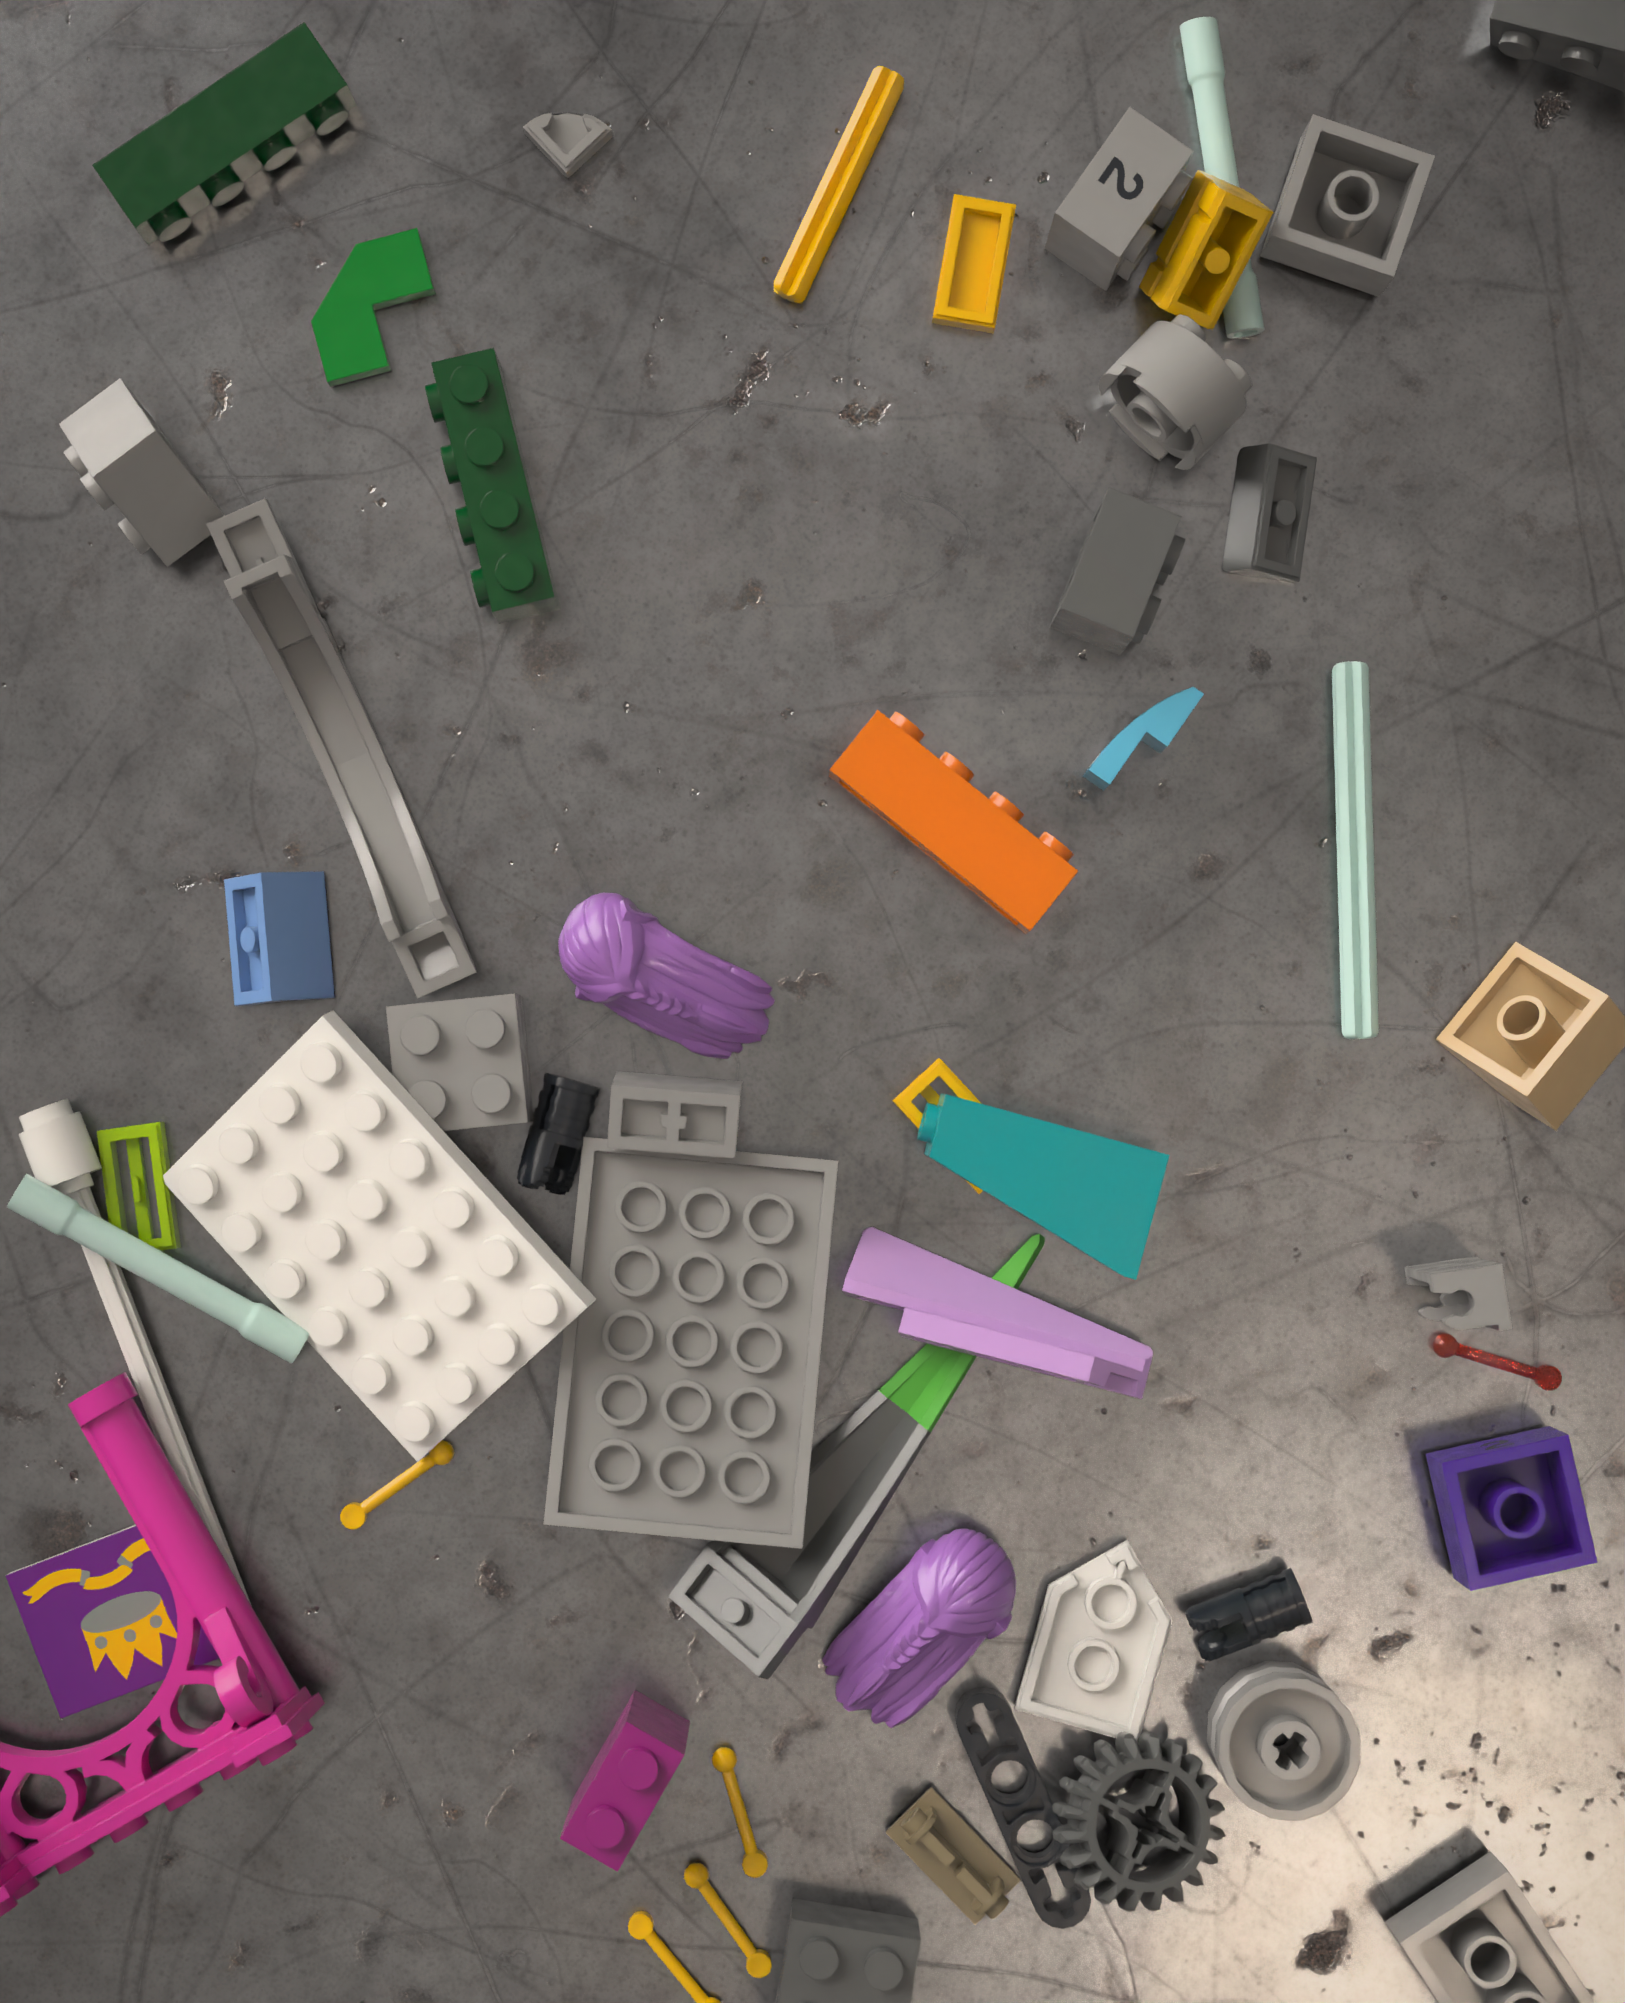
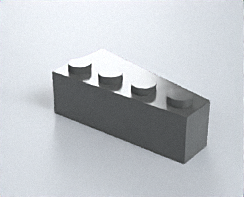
[1490,0,1625,92]

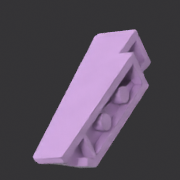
[842,1227,1153,1399]

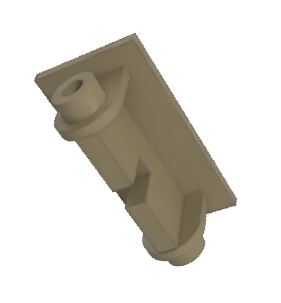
[886,1787,1021,1925]

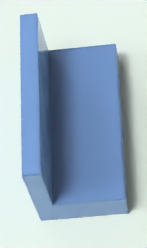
[224,871,335,1006]

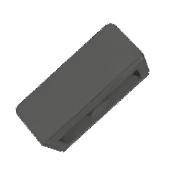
[1222,443,1317,582]

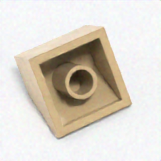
[1436,942,1625,1131]

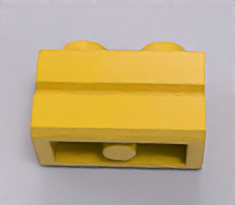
[1139,170,1273,330]

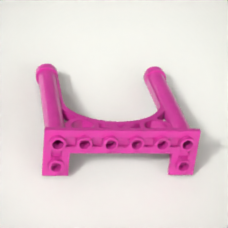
[0,1372,325,1917]

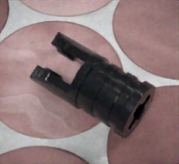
[517,1072,600,1195]
[1185,1568,1313,1662]

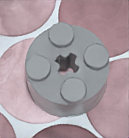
[1099,314,1252,470]

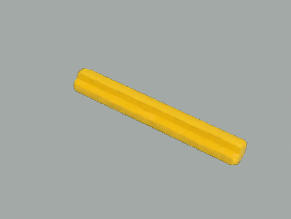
[774,66,904,303]

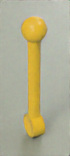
[340,1440,454,1530]
[712,1747,768,1878]
[684,1863,772,1978]
[628,1911,721,2003]

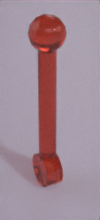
[1433,1333,1562,1391]

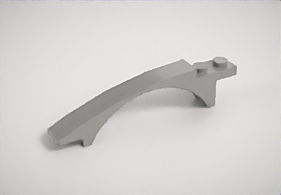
[206,498,477,998]

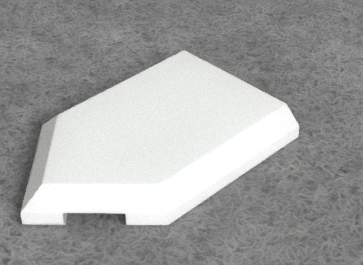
[1014,1540,1172,1743]

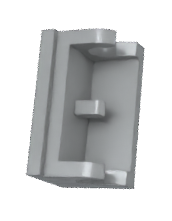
[607,1071,743,1159]
[1404,1256,1512,1331]

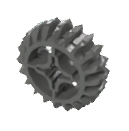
[1051,1731,1226,1912]

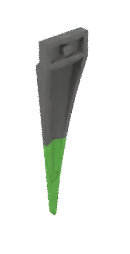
[668,1234,1045,1680]

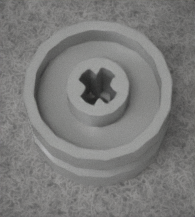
[1207,1661,1361,1821]

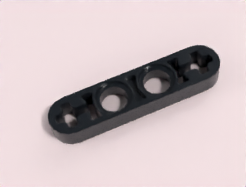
[954,1686,1091,1929]

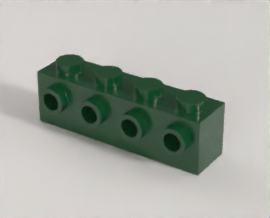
[425,348,561,624]

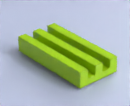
[97,1122,181,1251]

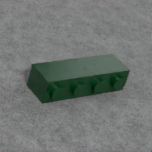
[92,22,356,245]

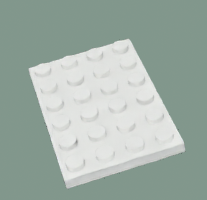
[163,1010,596,1462]

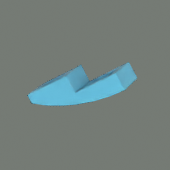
[1083,687,1204,791]

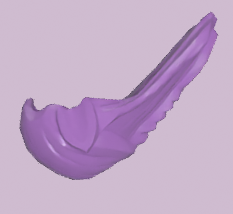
[558,892,775,1059]
[822,1528,1016,1728]

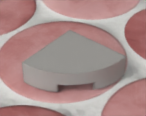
[523,113,613,179]

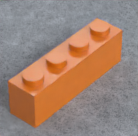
[829,710,1078,934]

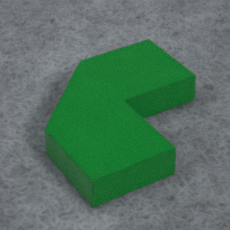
[311,228,436,387]

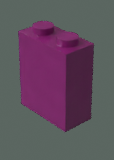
[560,1690,690,1872]

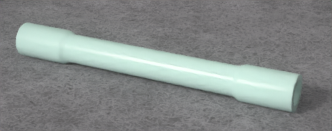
[1180,17,1265,339]
[7,1173,309,1364]

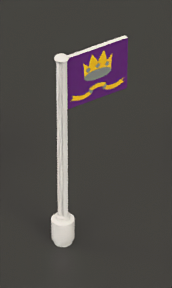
[5,1099,251,1718]

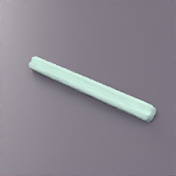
[1332,661,1379,1039]

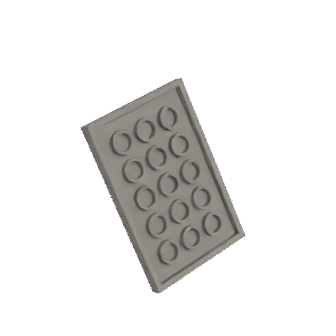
[544,1137,838,1549]

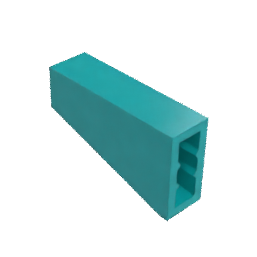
[917,1093,1170,1280]

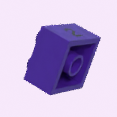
[1426,1426,1598,1591]

